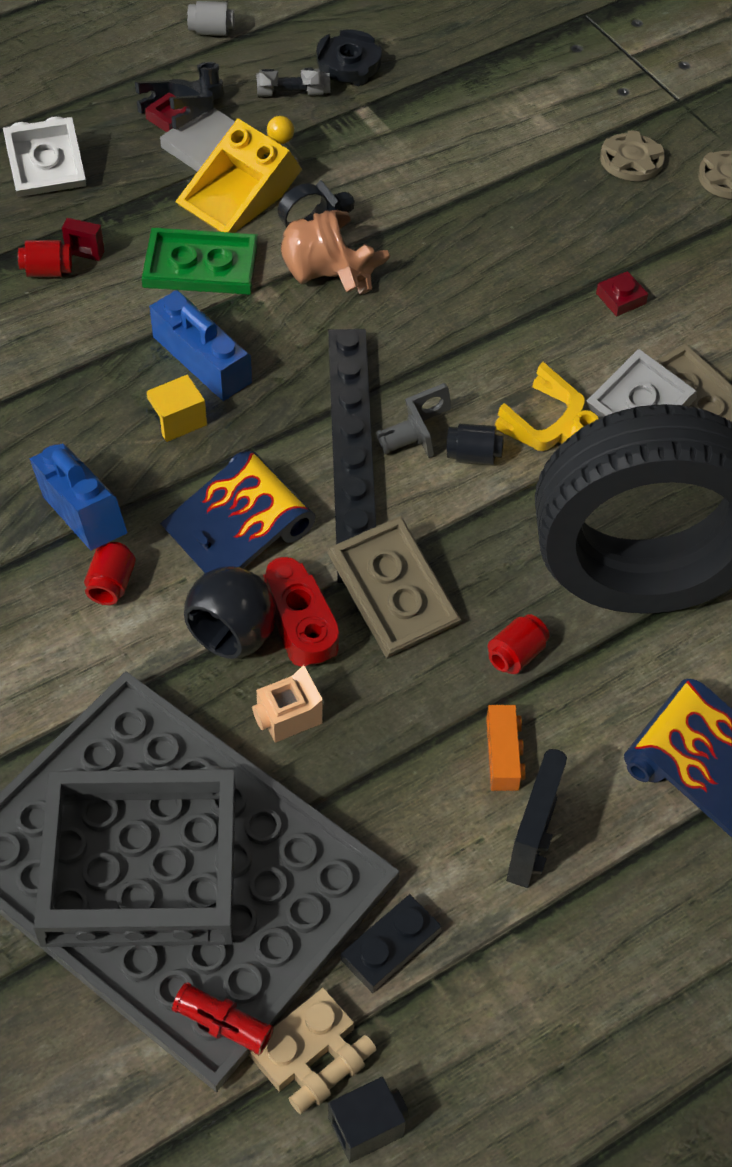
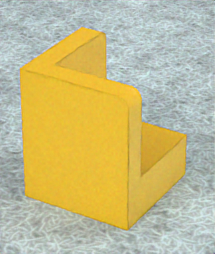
[147,375,207,442]

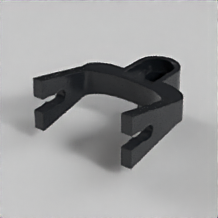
[135,62,224,129]

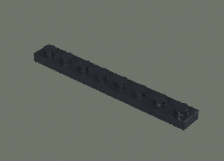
[328,329,376,583]

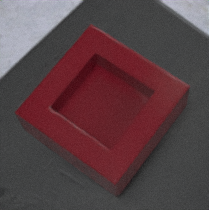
[145,92,186,132]
[62,218,105,261]
[596,271,648,317]

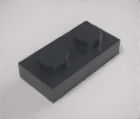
[341,894,442,994]

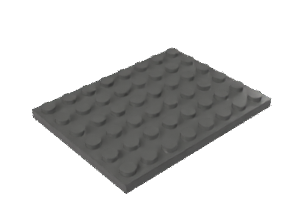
[0,671,399,1093]

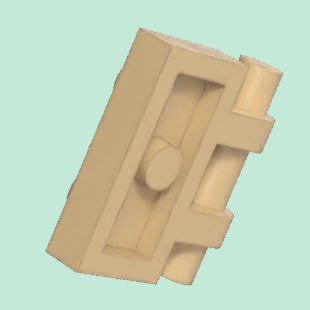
[249,988,377,1114]

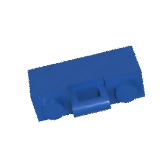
[149,290,252,401]
[29,443,128,551]

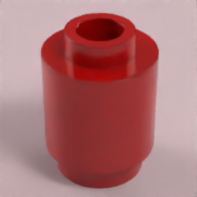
[18,240,72,277]
[84,542,136,605]
[488,614,550,674]

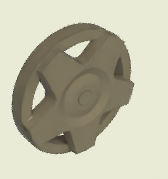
[600,130,665,181]
[698,151,732,199]

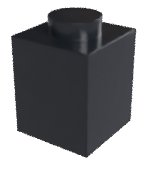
[328,1076,409,1163]

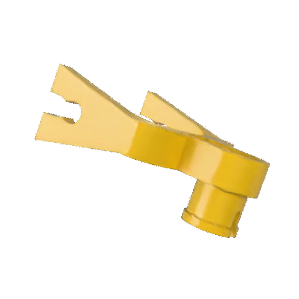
[494,362,599,451]

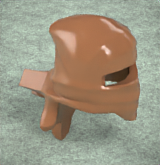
[281,210,390,295]

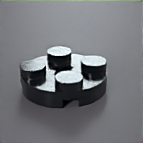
[316,29,382,86]

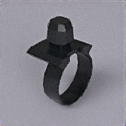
[277,180,355,227]

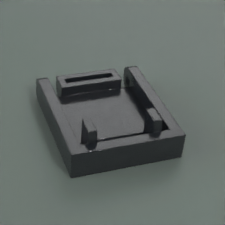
[506,749,567,888]

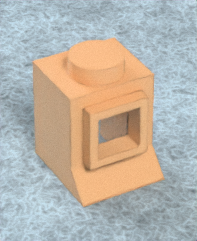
[252,665,322,743]

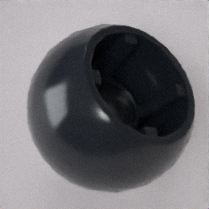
[184,566,277,659]

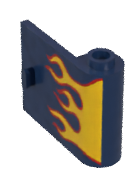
[160,451,316,573]
[624,679,732,837]

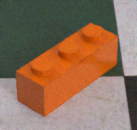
[486,705,525,791]

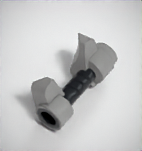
[256,67,330,97]

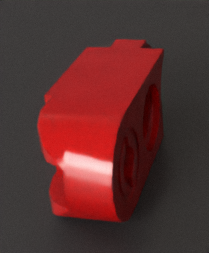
[263,557,339,667]

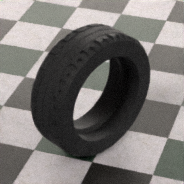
[535,404,732,614]

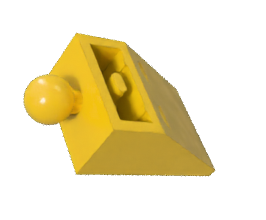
[175,116,302,233]

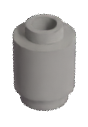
[187,1,235,36]

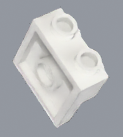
[3,117,86,197]

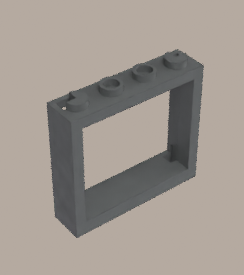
[34,766,236,947]

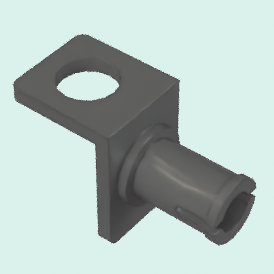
[376,383,452,458]

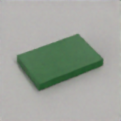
[141,228,258,295]

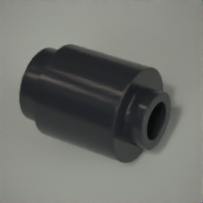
[447,423,504,465]

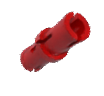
[172,982,274,1056]

